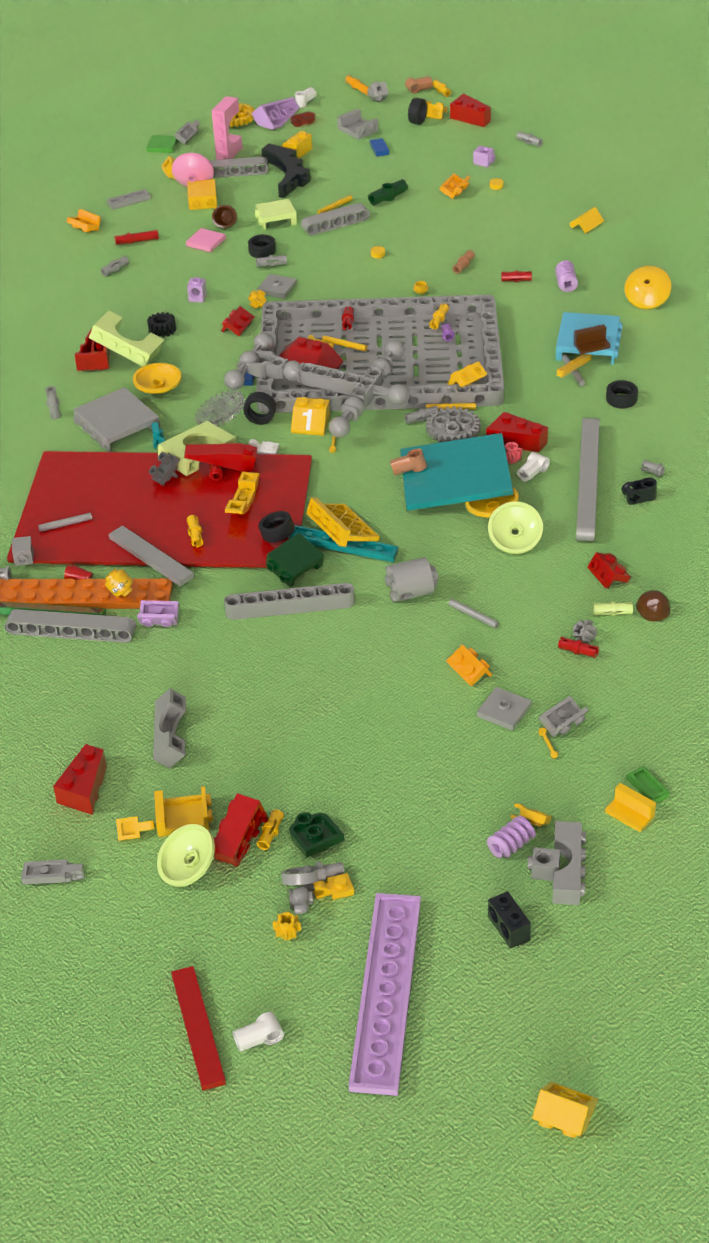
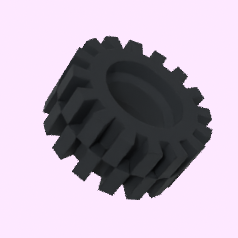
[147,312,176,337]

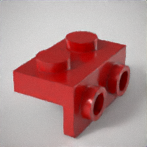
[221,306,255,336]
[587,552,631,589]

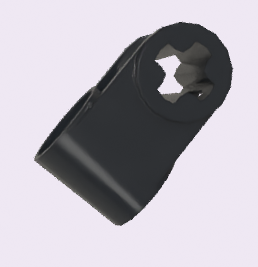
[621,477,657,505]

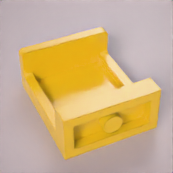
[187,179,217,210]
[154,786,213,837]

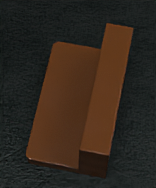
[573,324,611,354]

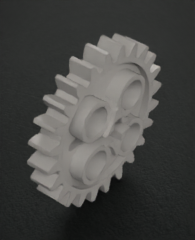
[426,406,481,443]

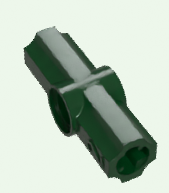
[368,179,408,206]

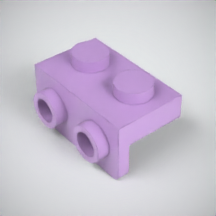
[137,600,179,627]

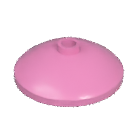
[172,153,214,187]

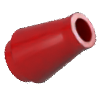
[64,564,93,580]

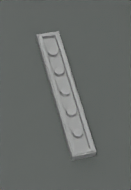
[109,526,194,586]

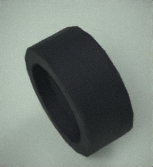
[408,98,427,125]
[248,234,276,258]
[606,380,638,408]
[243,392,276,425]
[258,511,295,542]

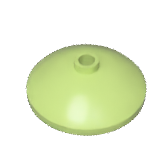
[488,502,543,554]
[157,824,215,887]

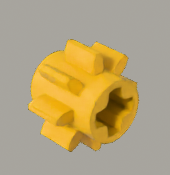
[248,289,267,309]
[272,911,301,941]

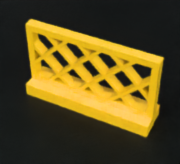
[306,497,380,547]

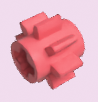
[504,442,522,464]

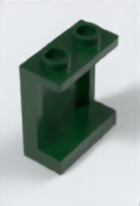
[266,533,325,588]

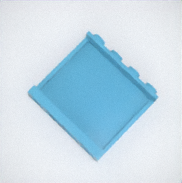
[556,312,623,365]

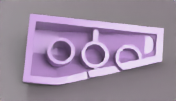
[251,97,299,130]

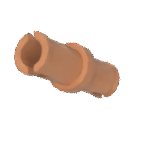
[452,250,475,274]

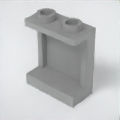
[337,109,378,140]

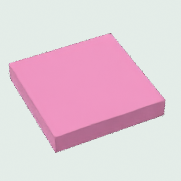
[186,228,226,252]

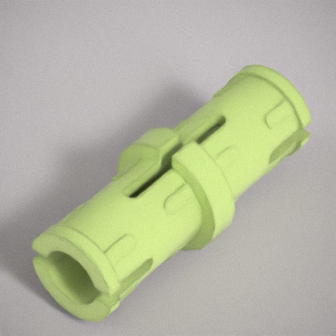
[593,601,633,616]

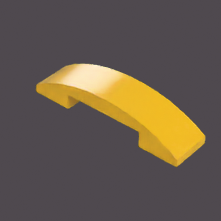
[225,472,260,514]

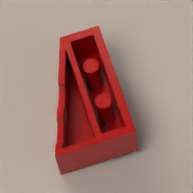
[74,328,110,371]
[486,412,548,452]
[53,744,107,815]
[213,793,269,866]

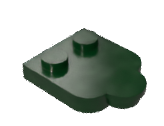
[289,812,344,858]

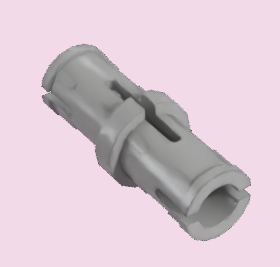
[516,131,543,147]
[256,255,287,267]
[101,256,129,277]
[45,386,61,419]
[404,406,439,424]

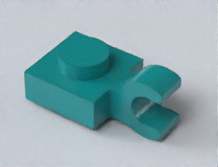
[151,422,165,449]

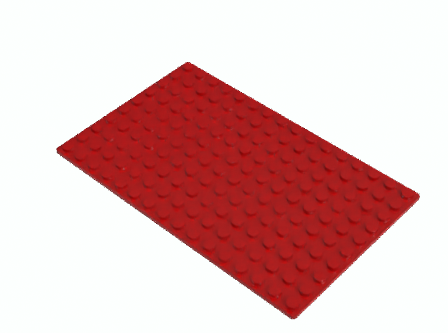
[7,451,312,568]

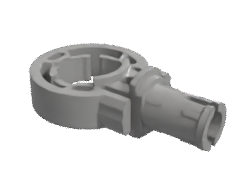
[281,861,344,885]

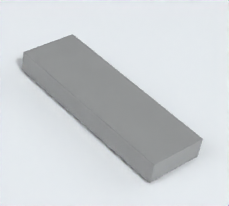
[107,189,151,210]

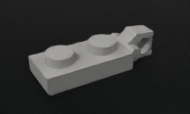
[174,119,200,145]
[21,860,85,885]

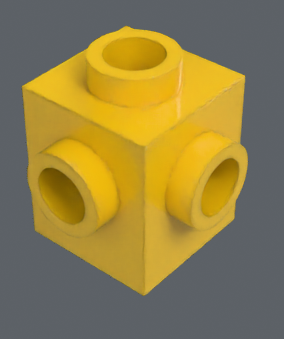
[161,155,176,180]

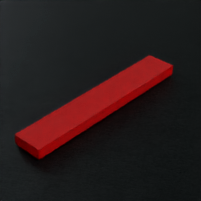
[171,966,226,1091]

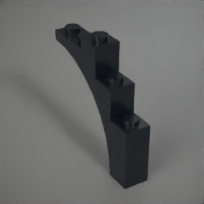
[262,143,311,198]

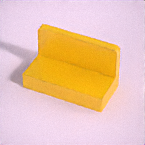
[569,207,604,233]
[605,783,656,832]

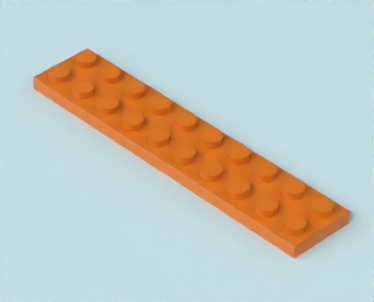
[0,578,173,609]

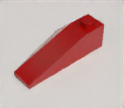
[184,443,257,472]

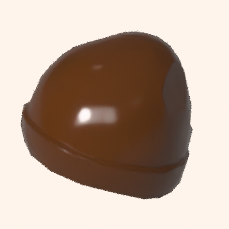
[212,205,238,229]
[636,590,670,621]

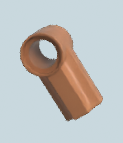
[405,76,432,94]
[390,449,427,476]

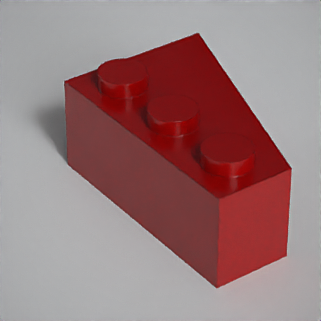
[450,93,491,127]

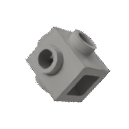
[367,82,389,102]

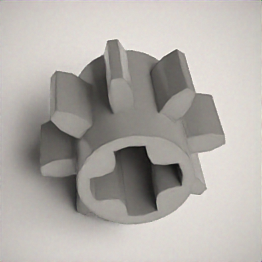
[573,619,597,643]

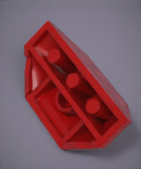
[279,337,343,369]

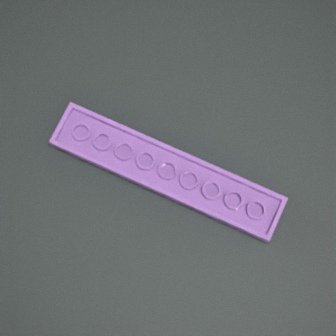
[349,893,421,1096]

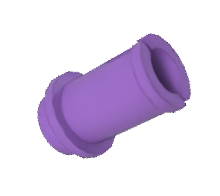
[442,323,455,341]

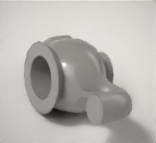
[289,883,315,914]

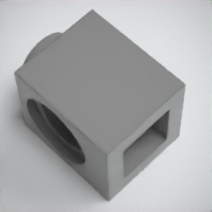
[12,536,34,566]
[527,847,560,881]

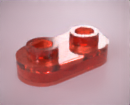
[290,112,316,127]

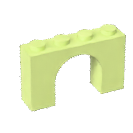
[89,311,164,366]
[158,421,236,476]

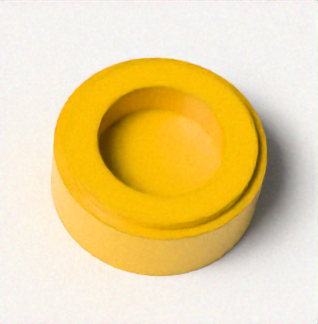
[489,178,503,190]
[371,246,385,258]

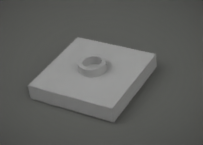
[257,274,297,299]
[477,687,532,731]

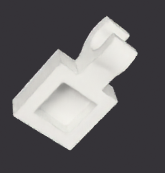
[248,439,279,454]

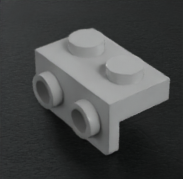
[538,696,589,738]

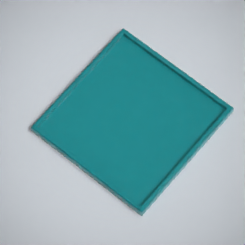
[400,433,513,511]

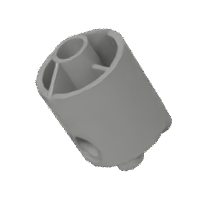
[385,557,438,602]

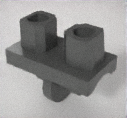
[148,452,180,486]

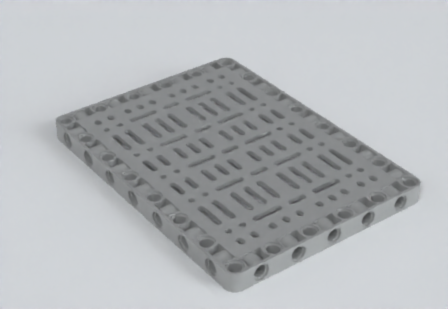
[256,295,504,413]

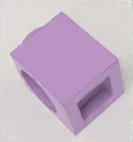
[473,146,495,167]
[187,277,207,303]

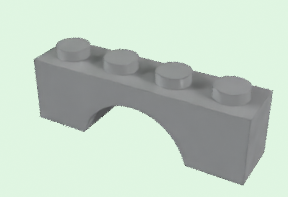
[153,688,186,768]
[552,821,586,905]

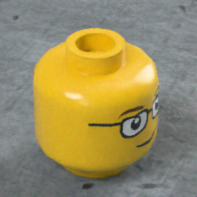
[105,569,133,597]

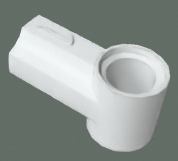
[295,87,317,108]
[517,452,550,482]
[232,1012,284,1052]

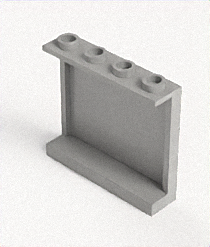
[73,387,161,452]

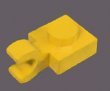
[511,804,552,827]
[116,816,155,841]
[313,873,354,900]

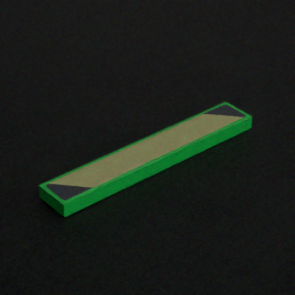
[0,601,106,616]

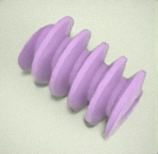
[555,260,578,292]
[487,816,536,858]

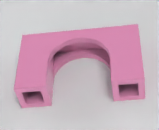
[212,96,242,160]

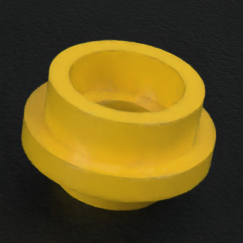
[413,281,428,294]

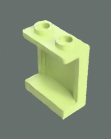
[254,199,297,230]

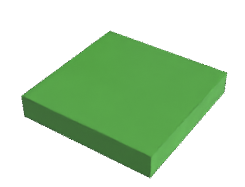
[146,135,178,153]

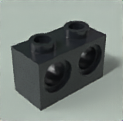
[488,891,531,949]

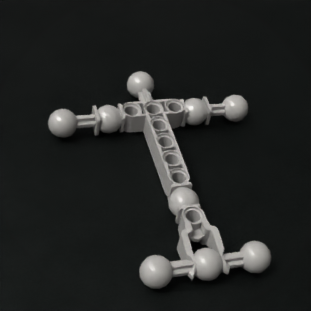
[224,333,409,438]

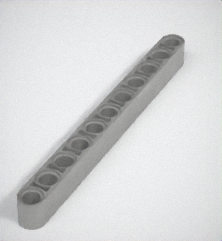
[576,418,600,541]

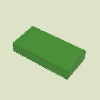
[627,766,670,804]

